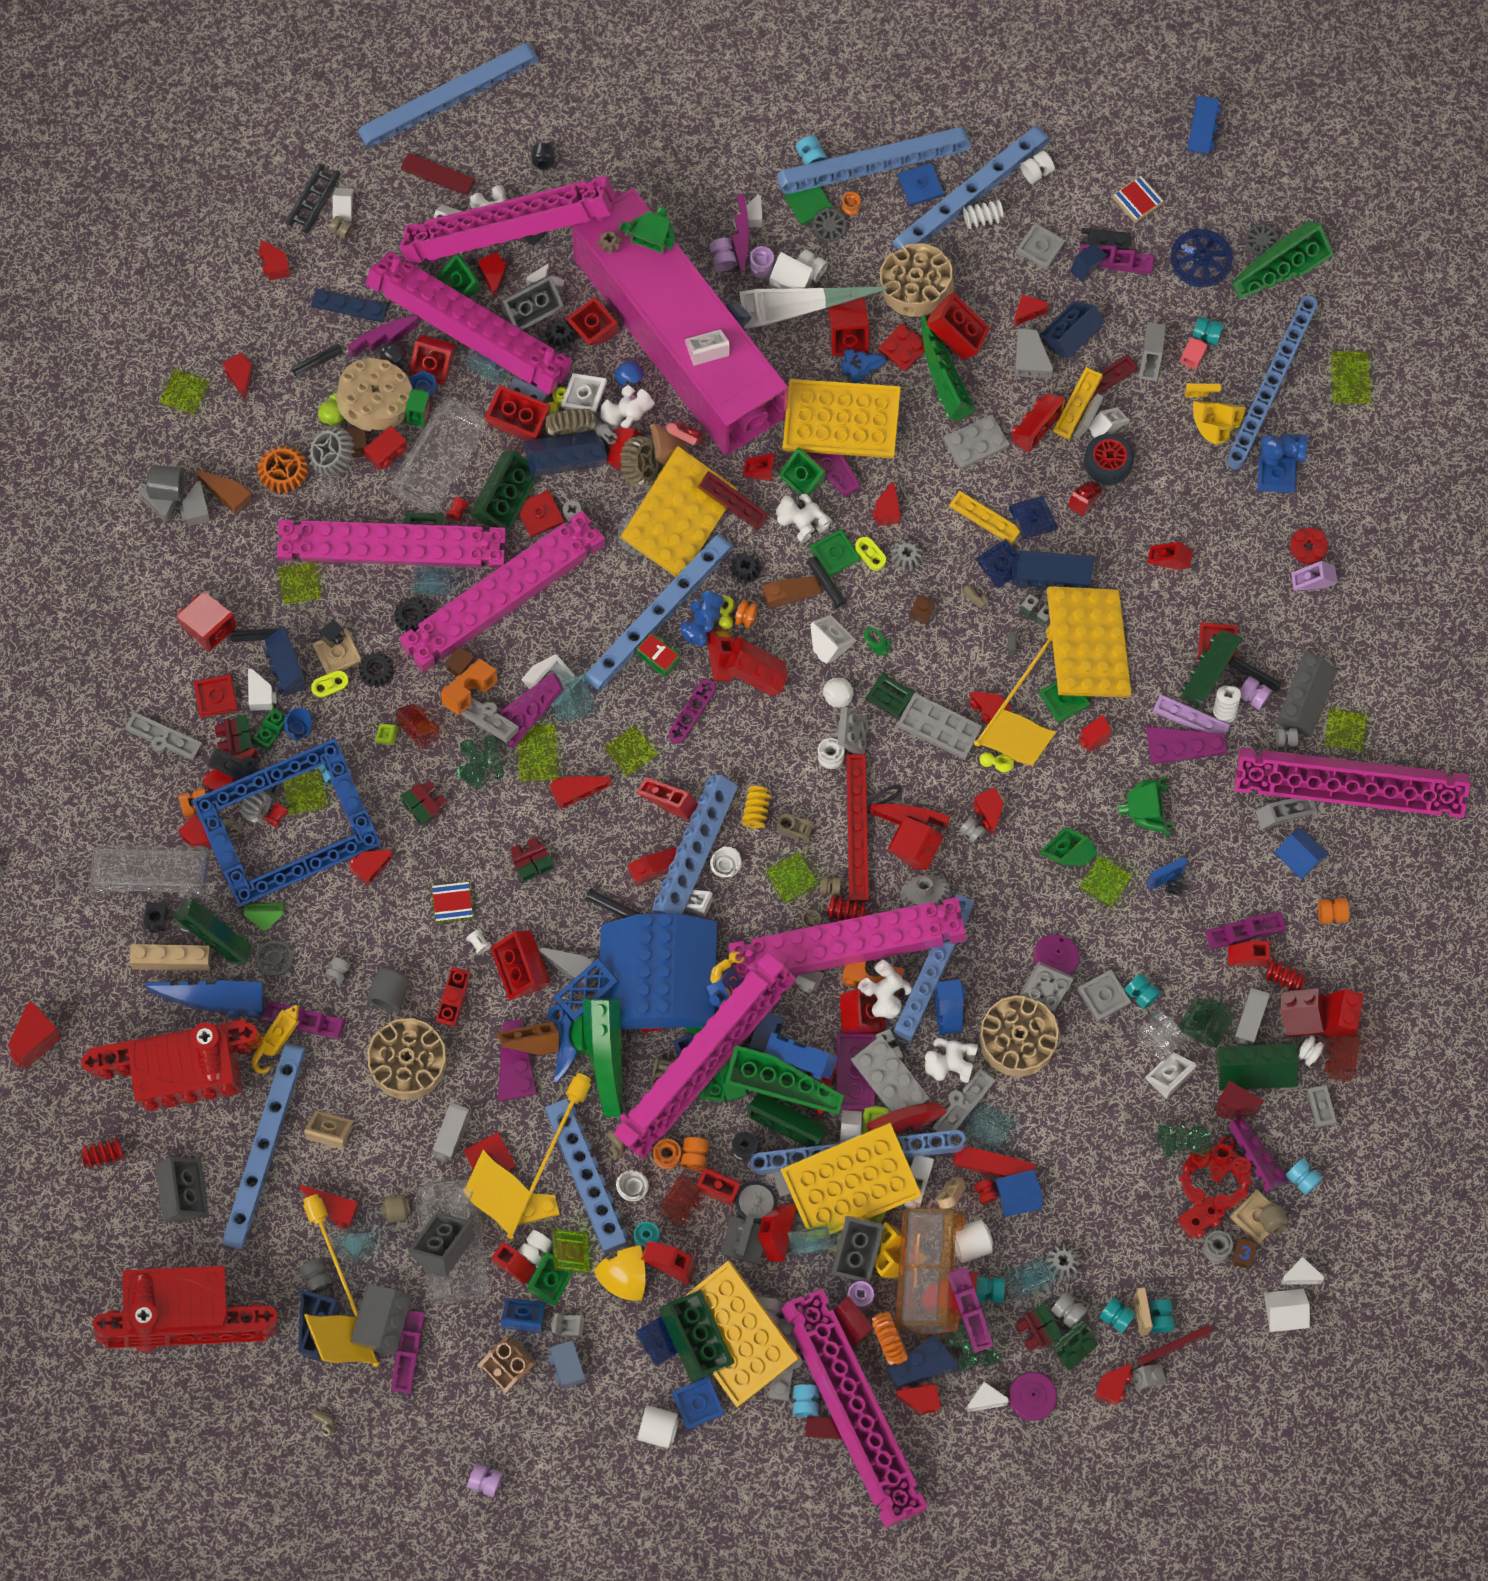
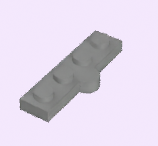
[461,697,519,743]
[125,712,203,761]
[932,1069,996,1132]
[768,1318,802,1401]

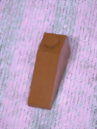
[195,470,252,515]
[762,576,822,610]
[496,1022,559,1055]

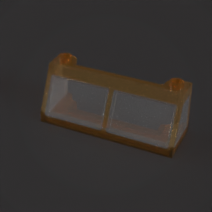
[895,1208,965,1336]

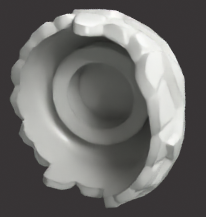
[823,678,854,708]
[710,846,741,877]
[616,1170,649,1201]

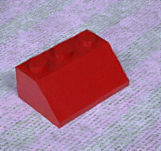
[926,292,990,360]
[484,385,551,440]
[1011,394,1065,453]
[724,637,788,696]
[490,930,550,1001]

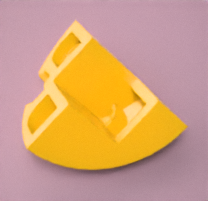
[1193,401,1246,445]
[875,1222,927,1278]
[594,1245,645,1301]

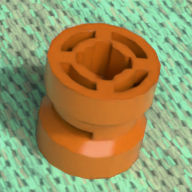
[842,192,860,216]

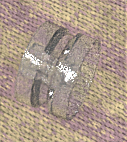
[1136,1011,1186,1061]

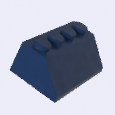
[523,431,607,477]
[1012,550,1094,590]

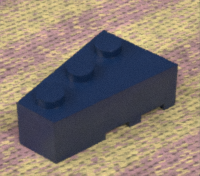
[746,1013,783,1053]
[298,1289,342,1362]
[886,1334,959,1390]

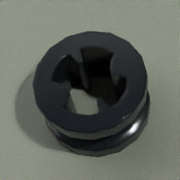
[1165,880,1184,896]

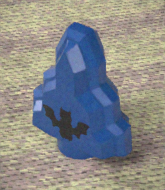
[841,349,886,383]

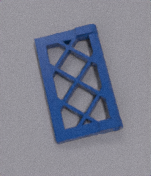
[554,958,619,1021]

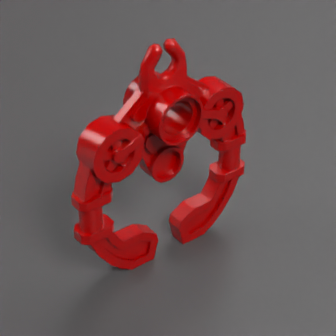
[1179,1136,1252,1210]

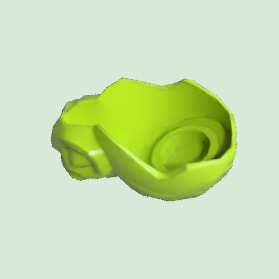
[318,393,345,426]

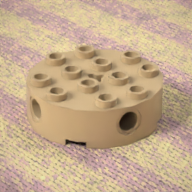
[880,243,954,317]
[336,358,412,431]
[979,995,1059,1077]
[367,1018,447,1100]

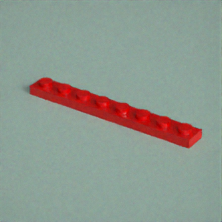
[846,754,869,902]

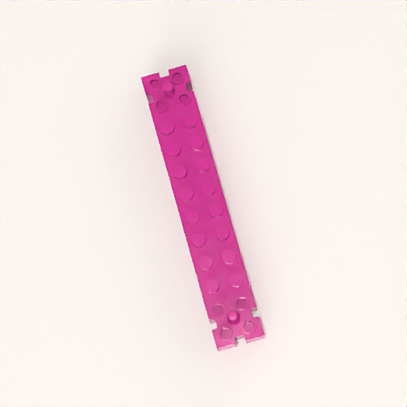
[399,175,615,264]
[366,251,573,395]
[399,511,605,673]
[277,520,506,569]
[1234,747,1471,818]
[728,897,967,982]
[613,953,797,1159]
[781,1288,928,1529]

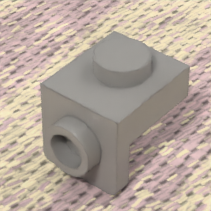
[795,971,824,993]
[551,1313,584,1337]
[1132,1364,1167,1391]

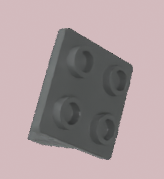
[721,1216,763,1265]

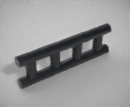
[285,163,341,234]

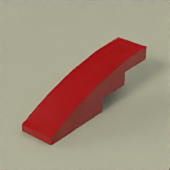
[870,804,950,829]
[866,1102,947,1135]
[952,1147,1036,1177]

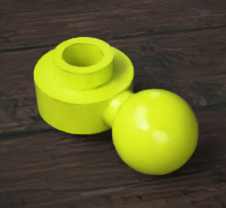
[547,387,567,416]
[718,595,735,630]
[980,752,1014,772]

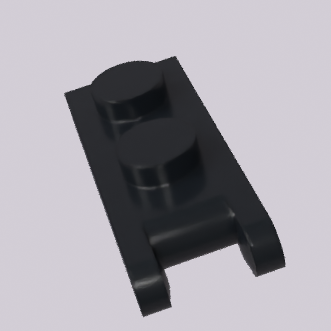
[1080,228,1130,250]

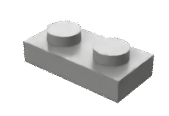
[1307,1085,1337,1128]

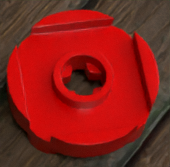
[1290,528,1328,565]

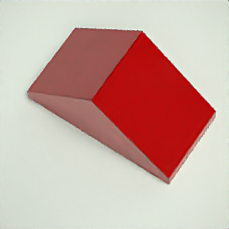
[1013,294,1049,326]
[742,453,775,482]

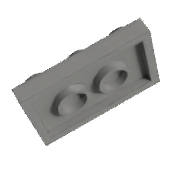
[943,415,1010,470]

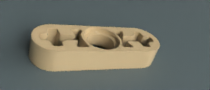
[937,1177,966,1209]

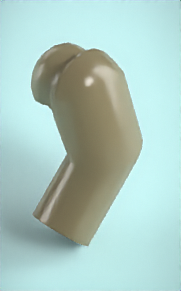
[222,818,241,835]
[607,1129,624,1159]
[312,1409,335,1437]

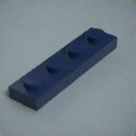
[311,289,388,323]

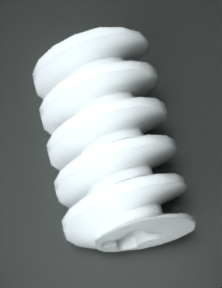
[963,200,1003,229]
[1213,686,1241,723]

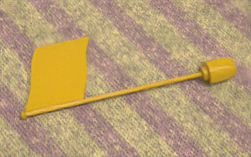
[974,624,1056,766]
[463,1073,591,1240]
[303,1194,380,1367]

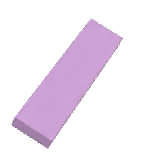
[1153,694,1230,735]

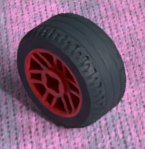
[1084,434,1134,485]

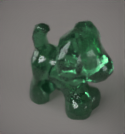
[457,735,504,790]
[1157,1124,1212,1157]
[945,1318,1001,1372]

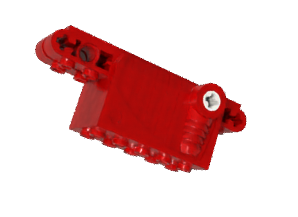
[81,1019,263,1111]
[93,1266,277,1353]

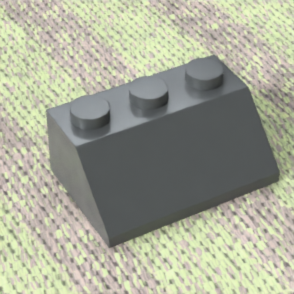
[501,275,565,330]
[155,1157,209,1222]
[408,1212,474,1278]
[831,1216,884,1283]
[350,1284,412,1354]

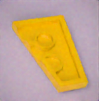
[501,1193,560,1230]

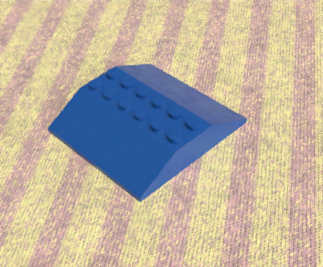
[599,913,717,1029]

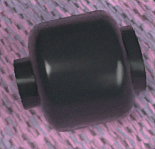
[531,142,555,170]
[379,342,407,368]

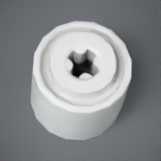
[950,1219,993,1263]
[637,1405,679,1448]

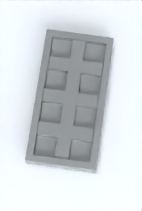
[897,693,982,760]
[850,1036,929,1112]

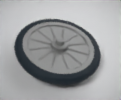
[735,1182,777,1223]

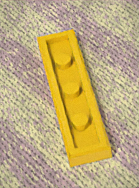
[1053,367,1103,440]
[949,491,1022,545]

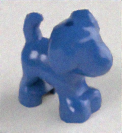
[1261,434,1308,466]
[681,591,724,647]

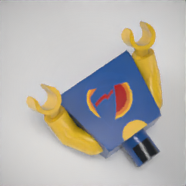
[707,951,744,1010]

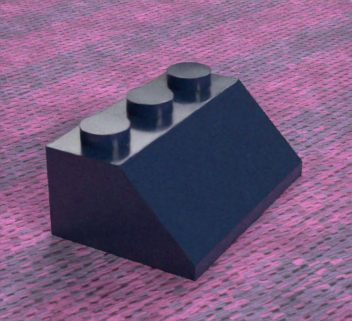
[1039,301,1105,359]
[263,626,306,697]

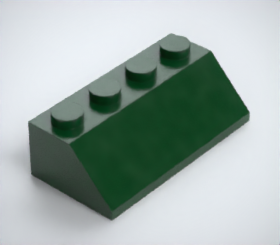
[469,450,538,533]
[1179,630,1242,709]
[173,898,252,964]
[1216,1044,1298,1090]
[747,1093,828,1147]
[659,1290,734,1383]

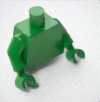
[619,207,676,254]
[1118,777,1173,836]

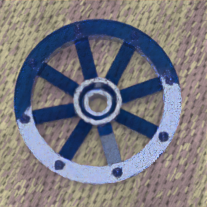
[1170,229,1233,288]

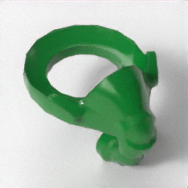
[863,627,891,656]

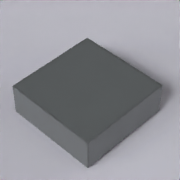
[1007,632,1016,656]

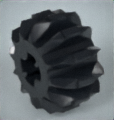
[545,318,577,350]
[730,552,762,585]

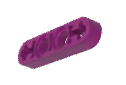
[669,680,715,744]

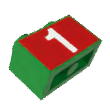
[406,389,430,427]
[636,633,680,678]

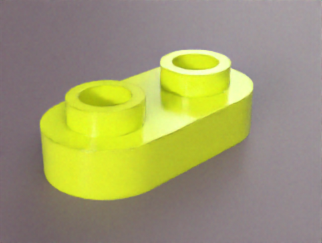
[855,537,886,571]
[311,671,348,698]

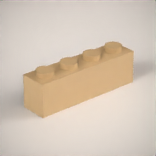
[130,944,211,971]

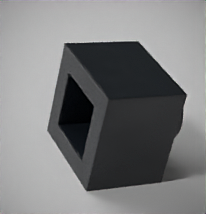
[320,619,345,649]

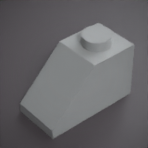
[180,481,210,526]

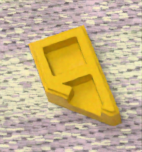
[1185,384,1221,398]

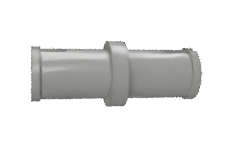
[593,418,617,444]

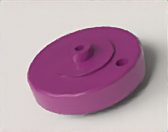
[1033,934,1080,975]
[1008,1372,1057,1421]

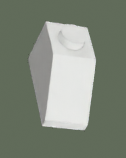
[1089,407,1130,438]
[248,669,277,711]

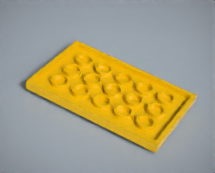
[782,379,901,458]
[619,446,738,577]
[1047,586,1131,698]
[780,1122,922,1242]
[685,1261,800,1407]

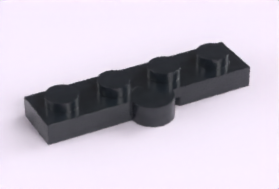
[207,748,282,798]

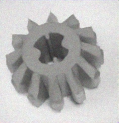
[891,539,923,571]
[240,791,272,823]
[1046,1245,1080,1280]

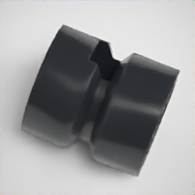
[732,1131,758,1163]

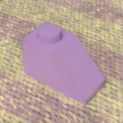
[1291,561,1337,591]

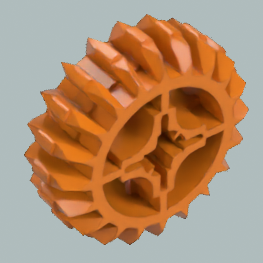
[257,445,308,494]
[872,1311,908,1366]

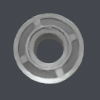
[1203,1231,1233,1263]

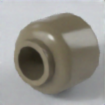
[381,1195,410,1223]
[1259,1203,1288,1234]

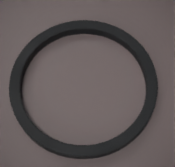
[867,785,902,807]

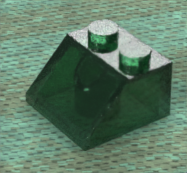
[1176,998,1235,1048]

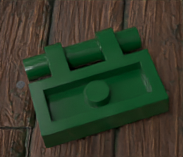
[1052,1320,1098,1371]

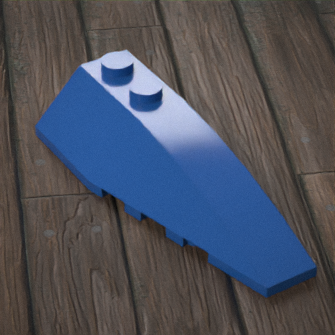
[146,980,265,1018]

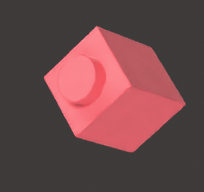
[1180,337,1208,370]

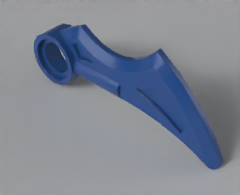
[548,1005,577,1082]

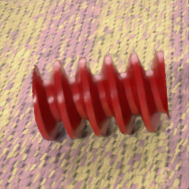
[826,894,869,921]
[1265,957,1309,992]
[81,1137,124,1170]

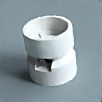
[1020,151,1055,184]
[797,249,828,283]
[518,1230,554,1268]

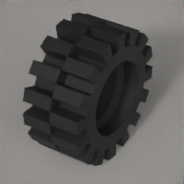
[394,597,429,633]
[359,651,394,688]

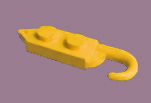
[251,1005,300,1074]

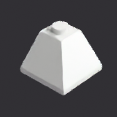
[810,615,857,664]
[522,655,579,708]

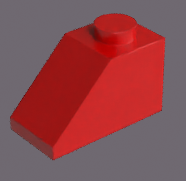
[477,252,507,298]
[222,352,253,399]
[872,482,901,526]
[1147,541,1193,570]
[1078,715,1112,752]
[349,850,393,885]

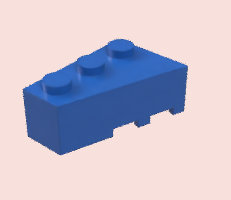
[1187,96,1221,155]
[933,979,966,1035]
[764,1033,838,1080]

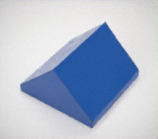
[1274,828,1329,880]
[995,1170,1042,1218]
[501,1298,546,1333]

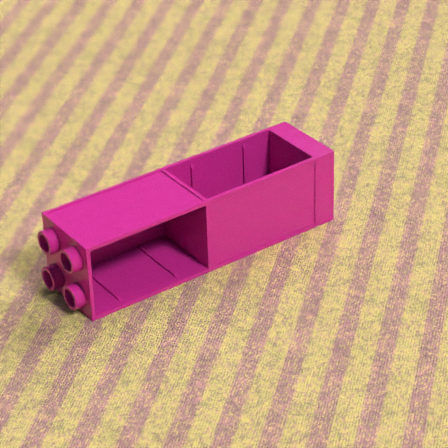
[572,188,788,456]

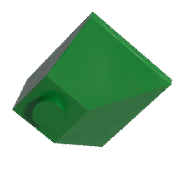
[1039,827,1098,866]

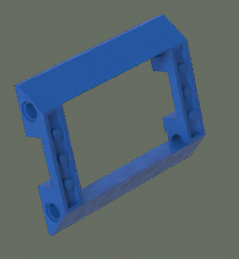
[192,738,381,907]

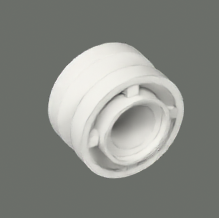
[818,738,845,769]
[1297,1035,1324,1066]

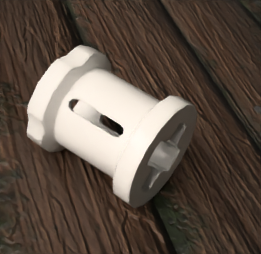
[466,929,492,955]

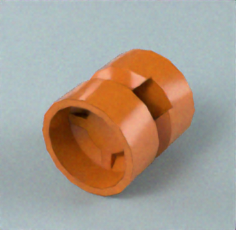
[178,787,206,818]
[1317,897,1349,924]
[680,1137,709,1171]

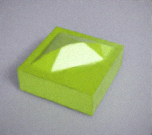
[375,724,399,745]

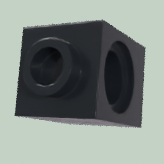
[144,902,168,933]

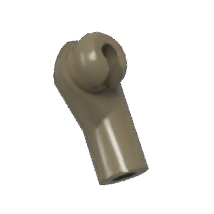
[963,585,989,608]

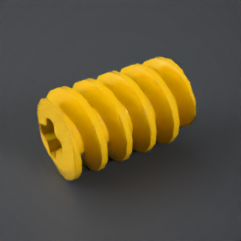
[741,786,771,829]

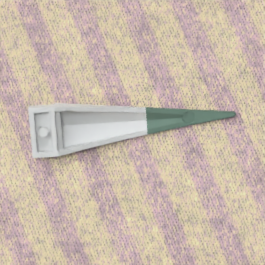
[740,286,888,329]

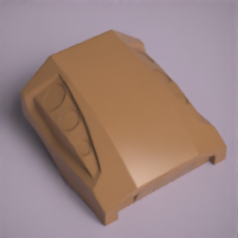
[650,424,689,465]
[477,1335,536,1394]

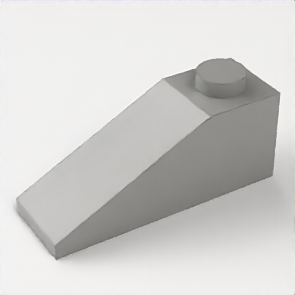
[1255,798,1318,829]
[539,948,599,988]

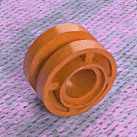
[735,599,758,629]
[653,1139,681,1170]

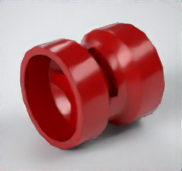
[974,1179,999,1205]

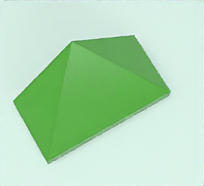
[244,902,284,930]

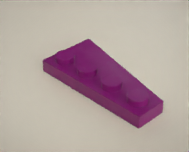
[805,452,861,497]
[498,673,564,748]
[1146,727,1227,765]
[498,1019,536,1102]
[1228,1117,1289,1192]

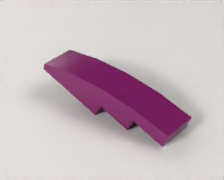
[731,194,749,272]
[1079,245,1156,274]
[347,315,420,357]
[1205,912,1287,950]
[262,1002,346,1040]
[947,1266,994,1353]
[391,1310,425,1394]

